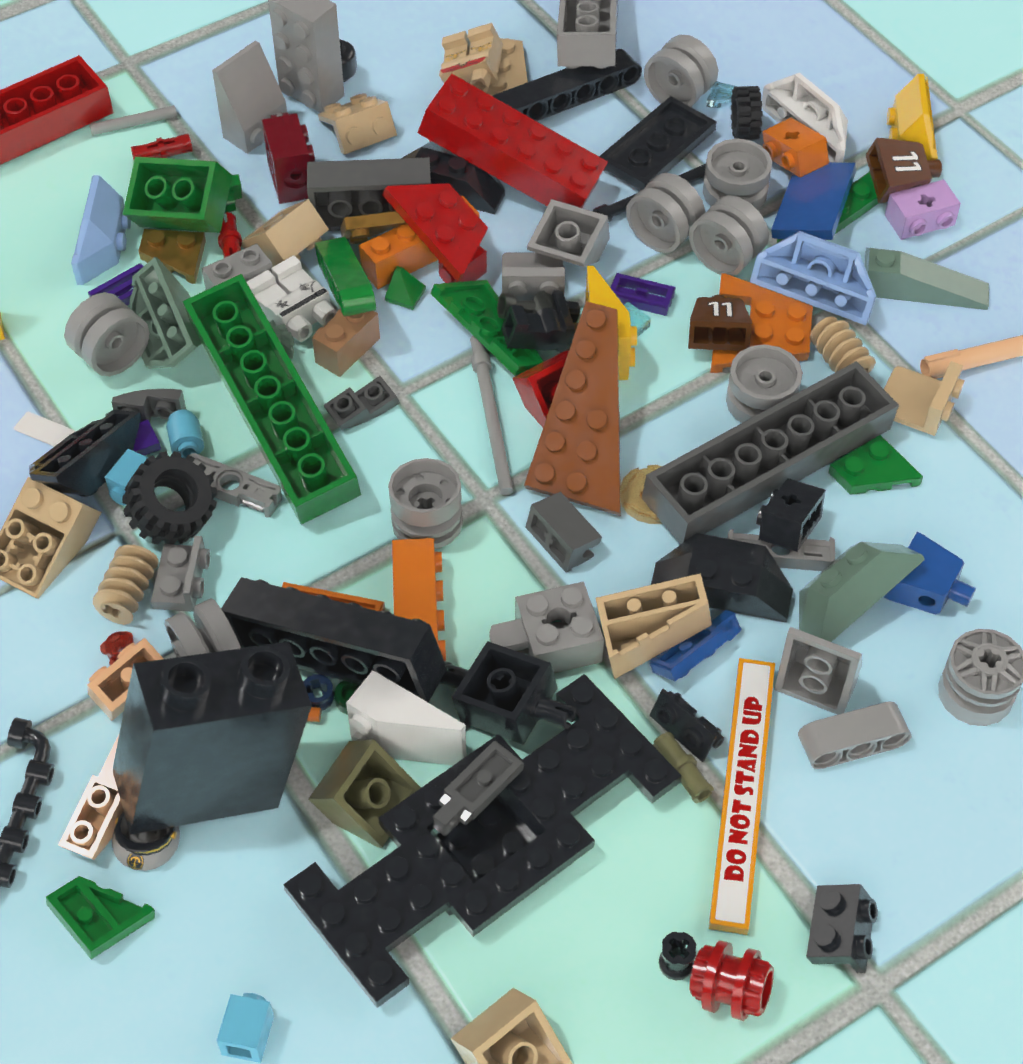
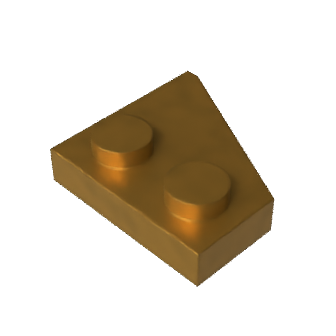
[340,211,405,244]
[138,229,206,284]

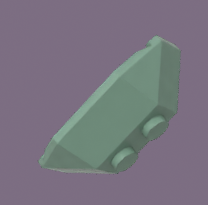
[129,257,201,369]
[799,542,925,642]

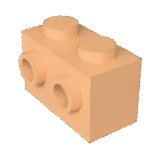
[87,638,164,721]

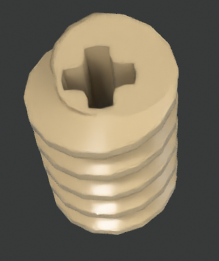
[809,316,876,373]
[93,545,159,625]

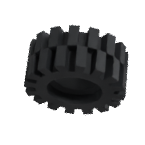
[730,86,763,140]

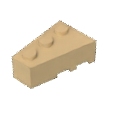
[595,573,712,680]

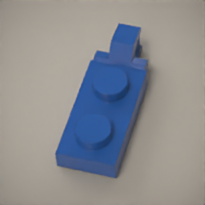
[649,610,742,681]

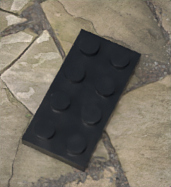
[599,96,717,190]

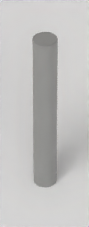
[89,105,177,136]

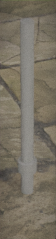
[470,336,513,495]

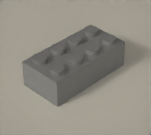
[307,157,431,231]

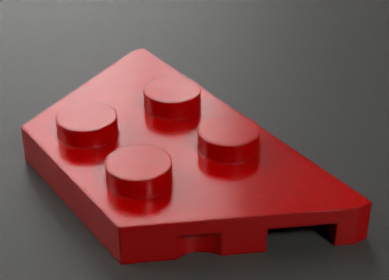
[383,183,488,282]

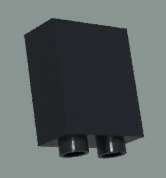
[112,641,312,835]

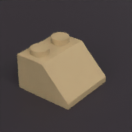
[241,199,329,267]
[450,988,572,1064]

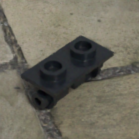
[649,689,725,762]

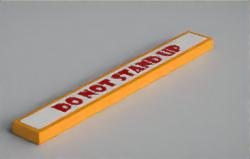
[708,658,775,935]

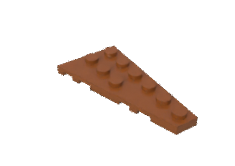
[524,301,621,516]

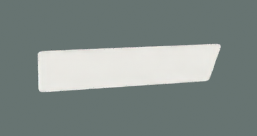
[13,411,75,446]

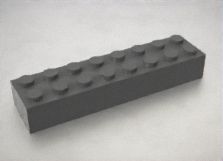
[642,361,899,544]

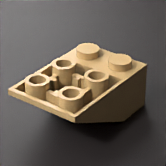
[0,477,102,599]

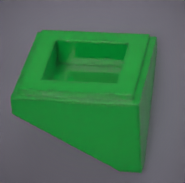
[385,266,426,310]

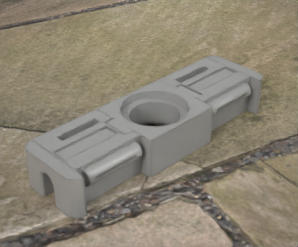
[190,453,282,518]
[727,529,835,571]

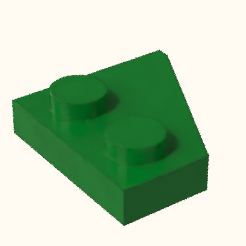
[828,435,923,495]
[46,876,155,960]

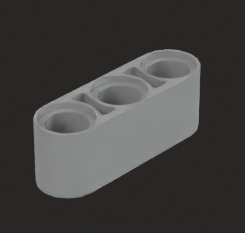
[798,701,911,769]

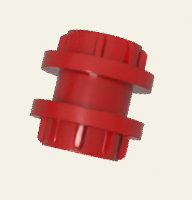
[690,940,774,1021]

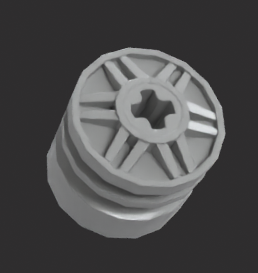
[388,458,463,549]
[938,629,1023,726]

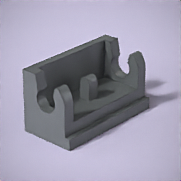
[525,492,602,573]

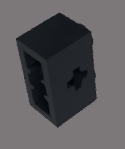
[756,478,826,552]

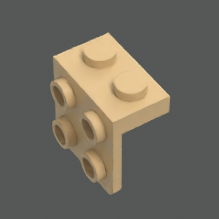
[318,93,397,154]
[884,361,965,436]

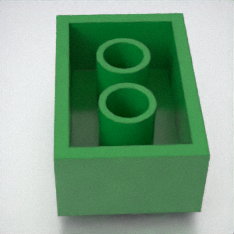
[123,157,232,233]

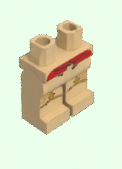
[439,23,503,92]

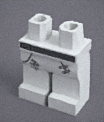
[247,255,336,342]

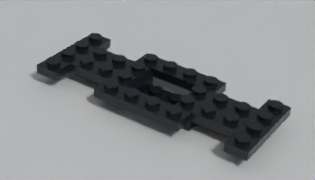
[283,674,682,1008]

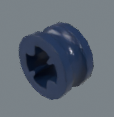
[303,674,334,711]

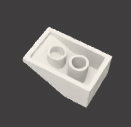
[346,671,467,765]

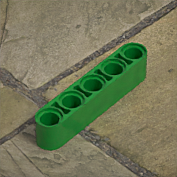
[315,236,376,317]

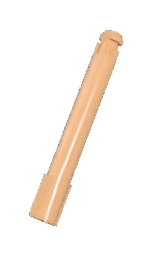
[920,335,1023,379]

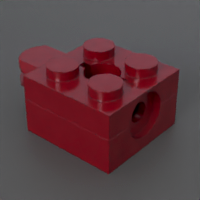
[262,112,315,204]

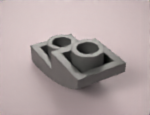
[323,376,400,430]
[111,389,187,422]

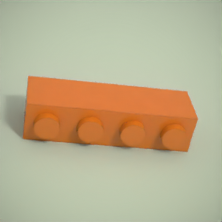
[359,195,480,290]
[392,538,446,661]

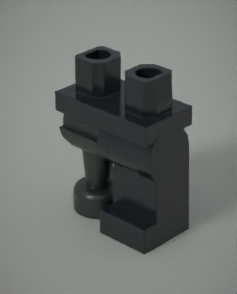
[497,290,580,353]

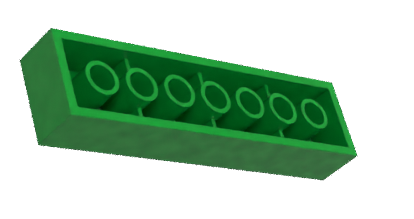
[182,274,362,525]

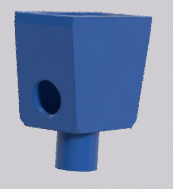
[884,532,976,615]

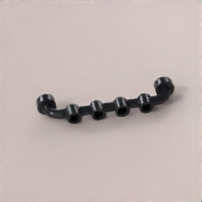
[0,717,54,888]

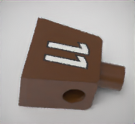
[866,138,942,203]
[688,294,752,351]

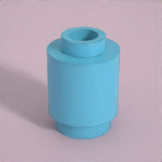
[166,409,204,459]

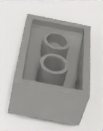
[212,40,287,154]
[774,627,862,715]

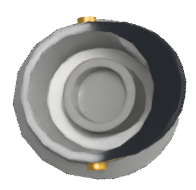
[112,811,180,871]

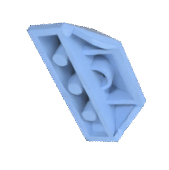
[71,175,131,285]
[750,231,876,326]

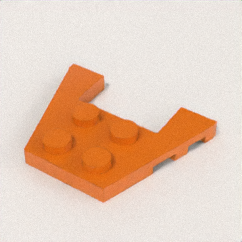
[710,273,813,373]

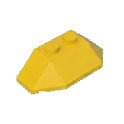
[887,74,938,160]

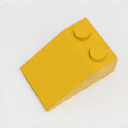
[585,266,637,380]

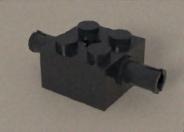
[439,641,576,745]

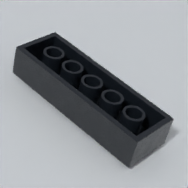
[221,577,447,703]

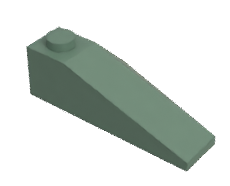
[864,247,989,310]

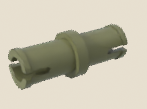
[653,732,714,803]

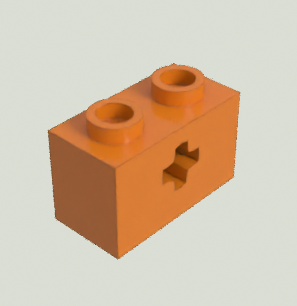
[762,117,829,178]

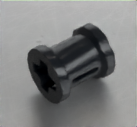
[658,932,696,981]

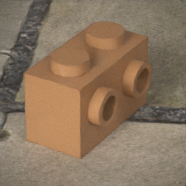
[312,309,380,377]

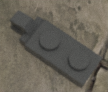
[433,741,524,836]

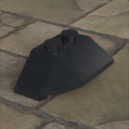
[400,141,505,215]
[29,409,141,497]
[651,533,793,623]

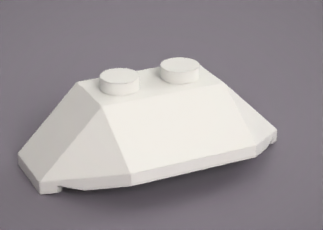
[761,72,848,163]

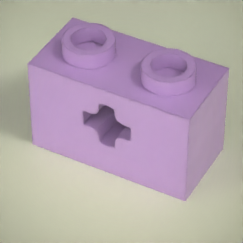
[885,179,961,240]

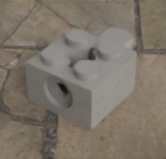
[489,581,604,674]

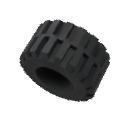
[122,451,217,545]

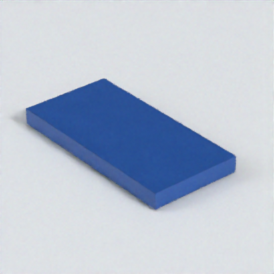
[771,163,856,240]

